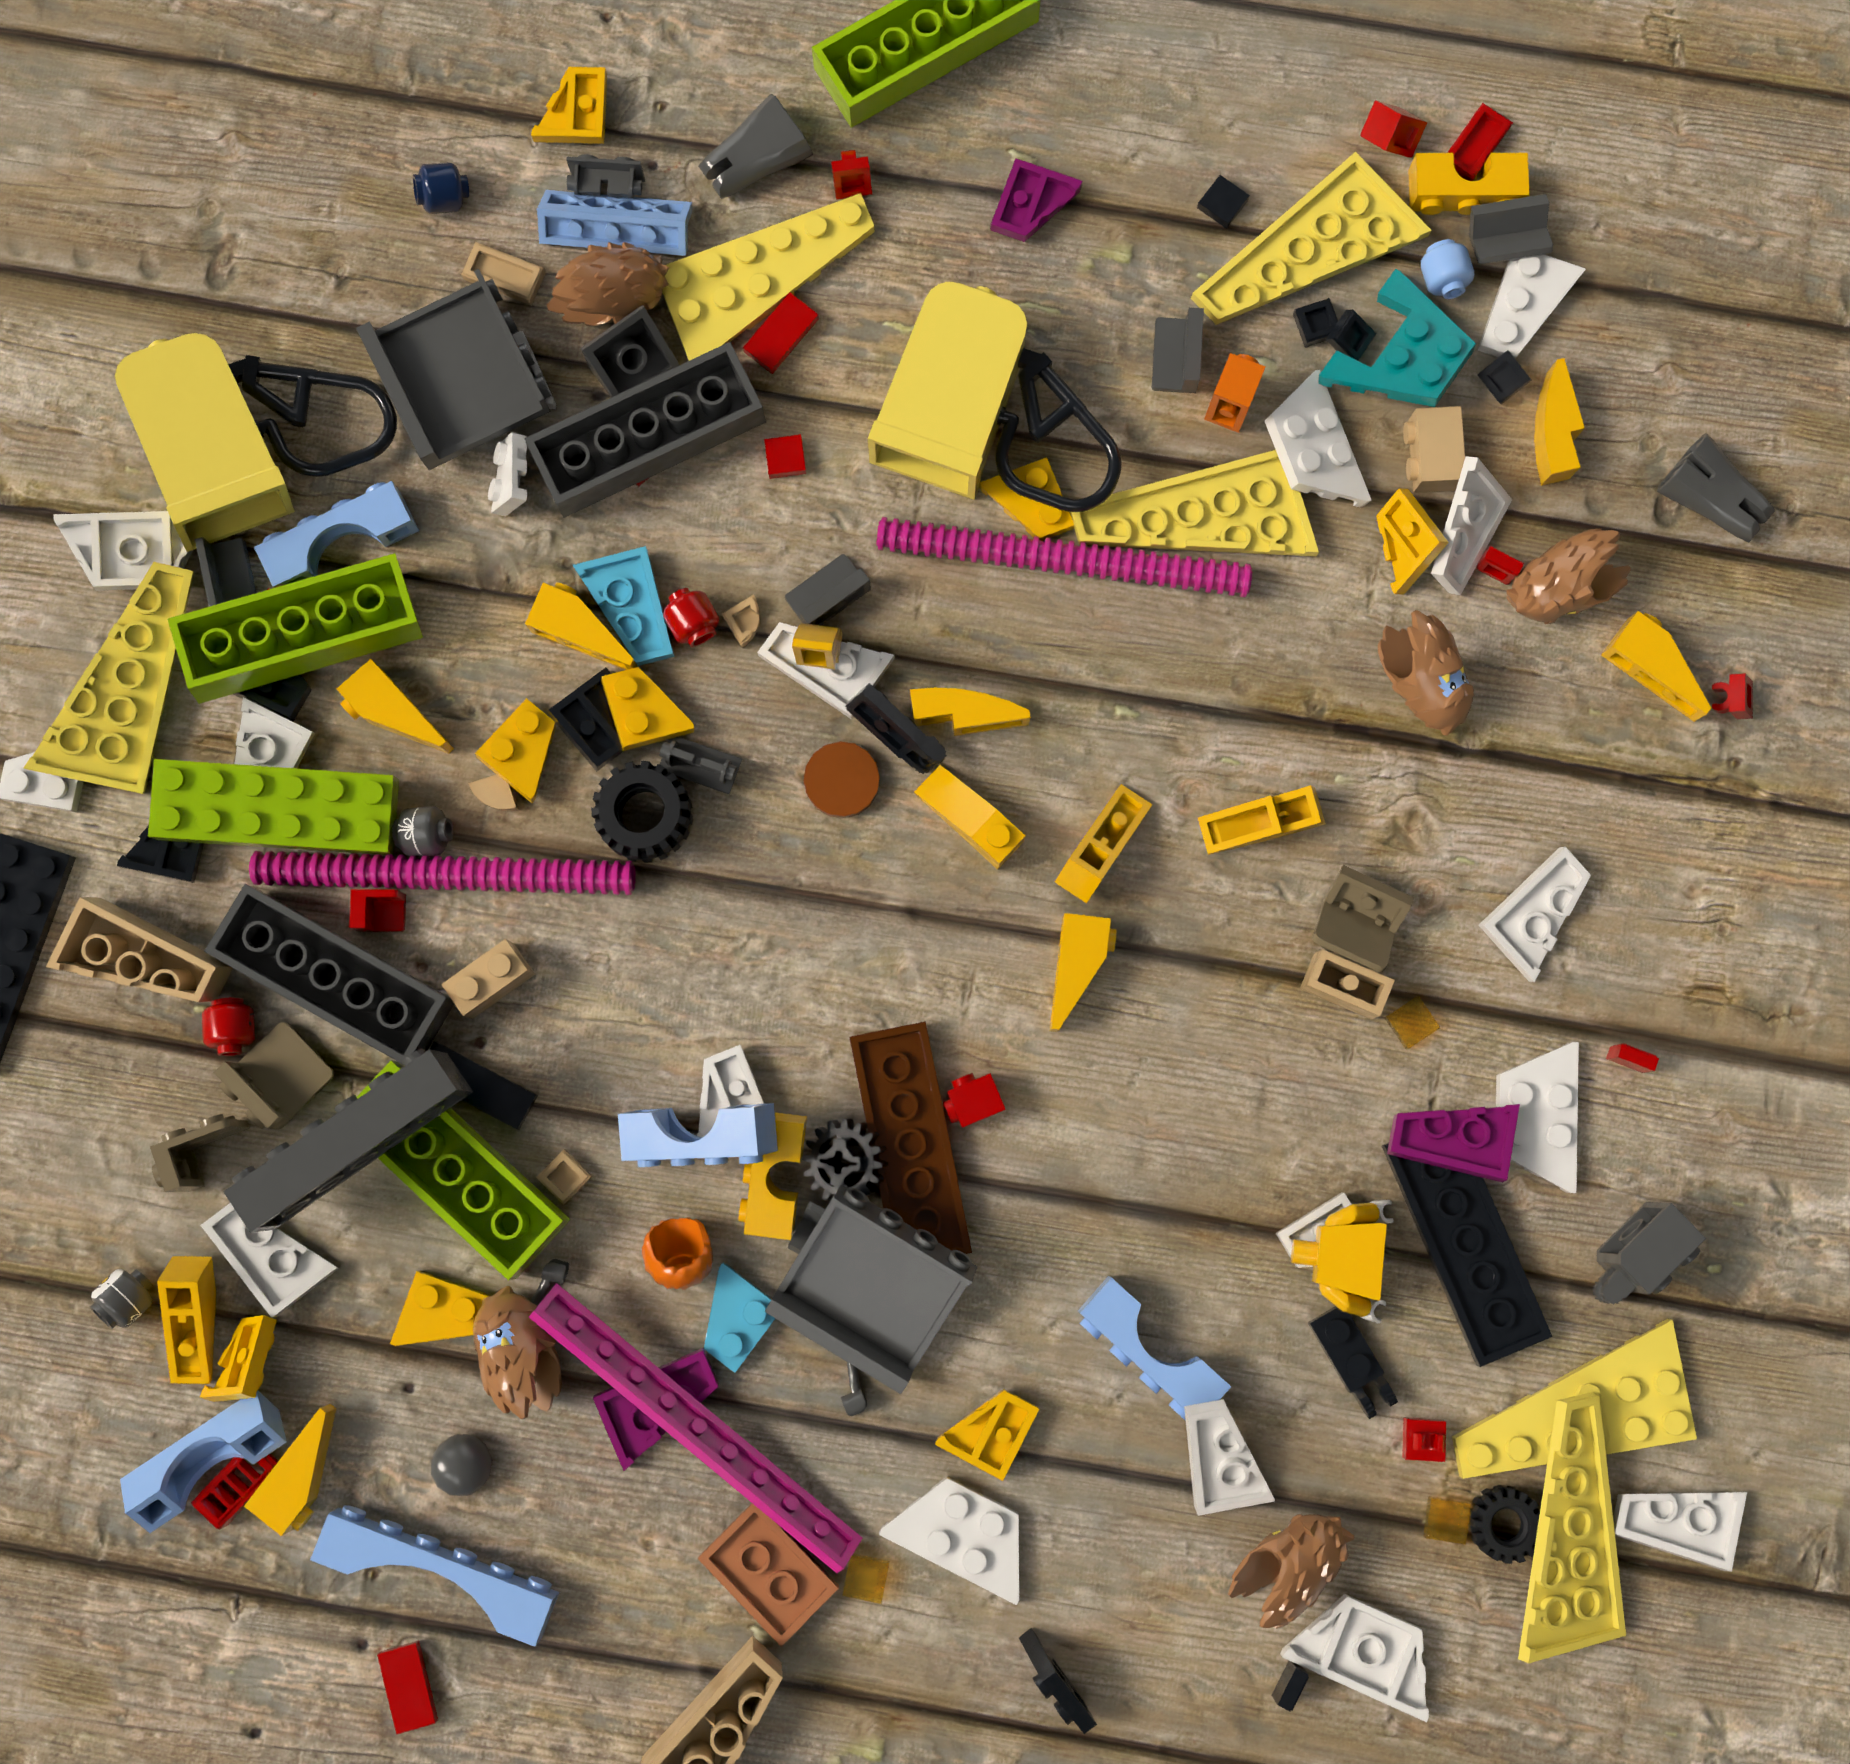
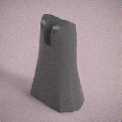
[698,94,813,199]
[1657,433,1775,543]

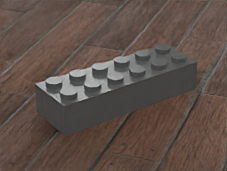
[524,342,766,518]
[204,884,454,1065]
[223,1048,473,1233]

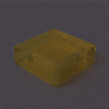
[1384,995,1440,1050]
[1423,1496,1471,1545]
[842,1554,890,1604]

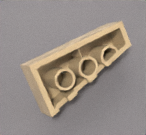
[46,897,233,1002]
[641,1636,783,1764]

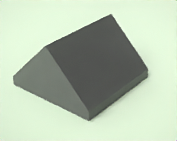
[581,305,680,397]

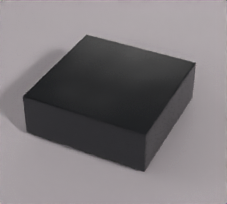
[1197,175,1250,229]
[1293,298,1338,348]
[1326,309,1377,361]
[1477,350,1532,405]
[1271,1661,1309,1712]

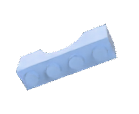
[254,481,419,588]
[618,1103,778,1167]
[1078,1276,1231,1421]
[120,1391,287,1533]

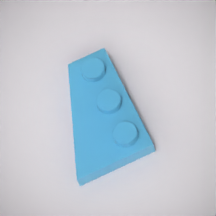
[573,546,675,666]

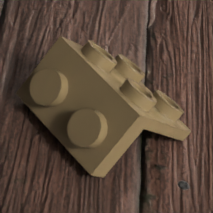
[1312,865,1414,972]
[213,1022,334,1129]
[150,1114,250,1192]

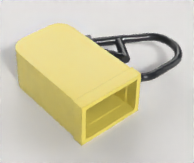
[868,282,1122,512]
[115,333,397,552]

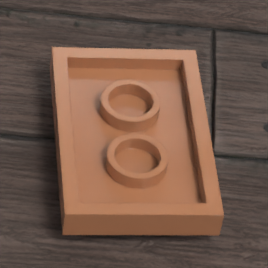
[697,1503,839,1647]

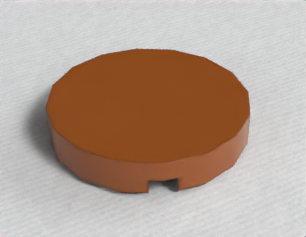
[803,741,880,818]

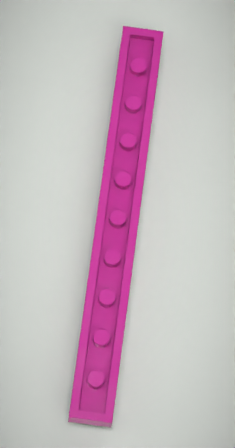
[529,1283,863,1573]

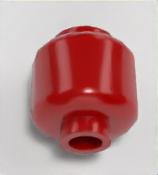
[663,588,719,647]
[202,997,255,1056]

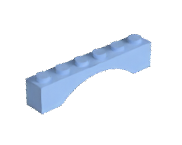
[310,1505,559,1647]

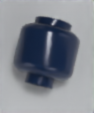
[413,162,469,214]

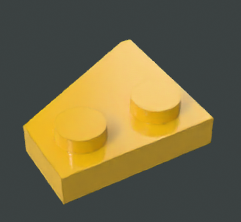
[531,67,607,144]
[980,457,1074,541]
[1376,488,1449,595]
[601,667,694,751]
[475,698,556,803]
[390,1271,491,1346]
[200,1315,277,1402]
[935,1389,1039,1481]

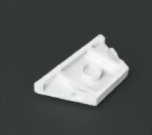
[1264,370,1372,507]
[53,511,193,591]
[1496,1042,1579,1193]
[879,1476,1019,1605]
[1280,1594,1429,1722]

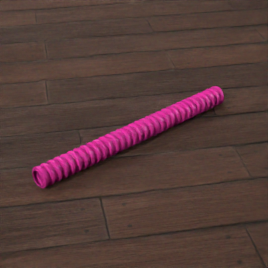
[876,517,1252,598]
[249,851,636,895]

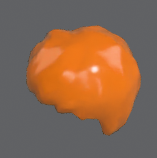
[642,1217,713,1290]

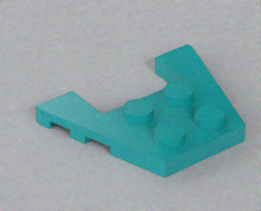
[1318,269,1476,407]

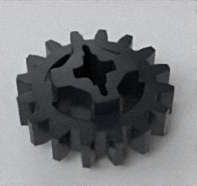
[802,1118,888,1200]

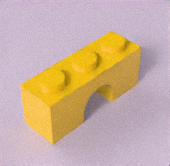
[1408,153,1529,215]
[738,1112,807,1240]

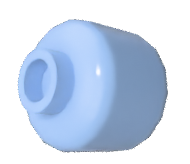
[1421,239,1474,299]

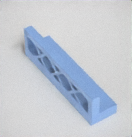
[537,190,692,256]

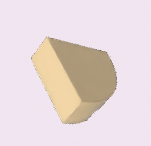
[722,595,760,648]
[468,774,518,811]

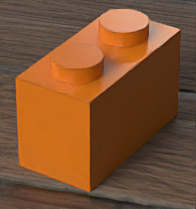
[1204,353,1266,433]

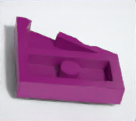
[990,158,1082,242]

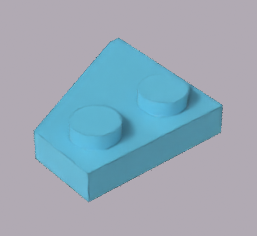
[704,1262,776,1373]

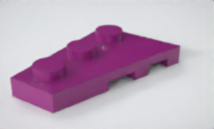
[1387,1104,1520,1183]
[593,1348,719,1471]

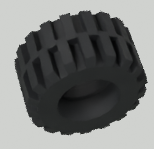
[591,761,693,863]

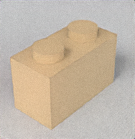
[1403,406,1465,493]
[441,939,536,1019]
[1300,949,1395,1019]

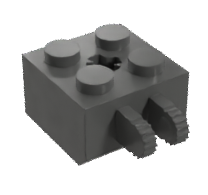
[1592,1202,1706,1305]

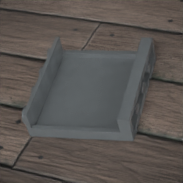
[356,269,551,470]
[764,1184,978,1394]

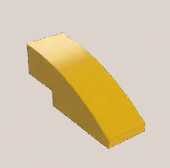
[1534,358,1585,486]
[792,623,843,669]
[910,687,1031,736]
[1198,785,1326,855]

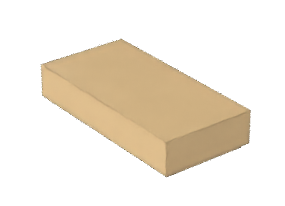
[461,242,546,306]

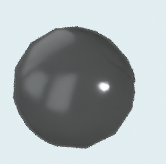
[431,1434,492,1496]

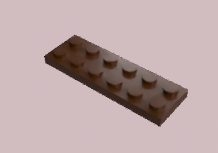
[849,1021,972,1254]

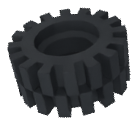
[1466,1485,1540,1564]

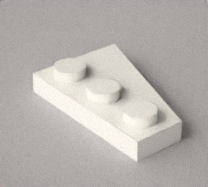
[1478,254,1586,359]
[1431,456,1512,595]
[757,622,895,719]
[234,697,315,768]
[1479,847,1591,982]
[200,1203,339,1319]
[1184,1399,1275,1516]
[1613,1492,1747,1572]

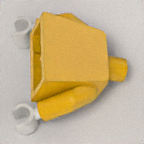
[1291,1200,1394,1323]

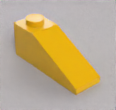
[525,582,638,670]
[1601,611,1711,722]
[336,659,454,754]
[914,765,1026,870]
[1055,784,1153,904]
[1049,913,1117,1032]
[157,1256,216,1384]
[244,1404,336,1536]

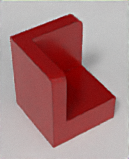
[1361,100,1428,158]
[349,889,406,932]

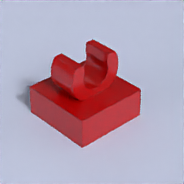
[831,150,872,200]
[1712,673,1753,720]
[1402,1417,1446,1462]

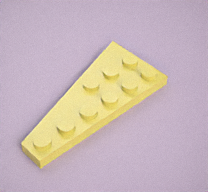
[1191,152,1432,325]
[662,193,875,361]
[1070,450,1319,557]
[23,562,194,794]
[1452,1319,1697,1479]
[1518,1393,1626,1663]

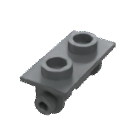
[566,154,645,198]
[659,737,742,795]

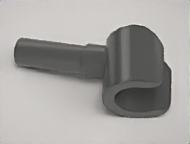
[530,1259,570,1306]
[841,1362,867,1416]

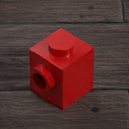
[943,1073,1006,1128]

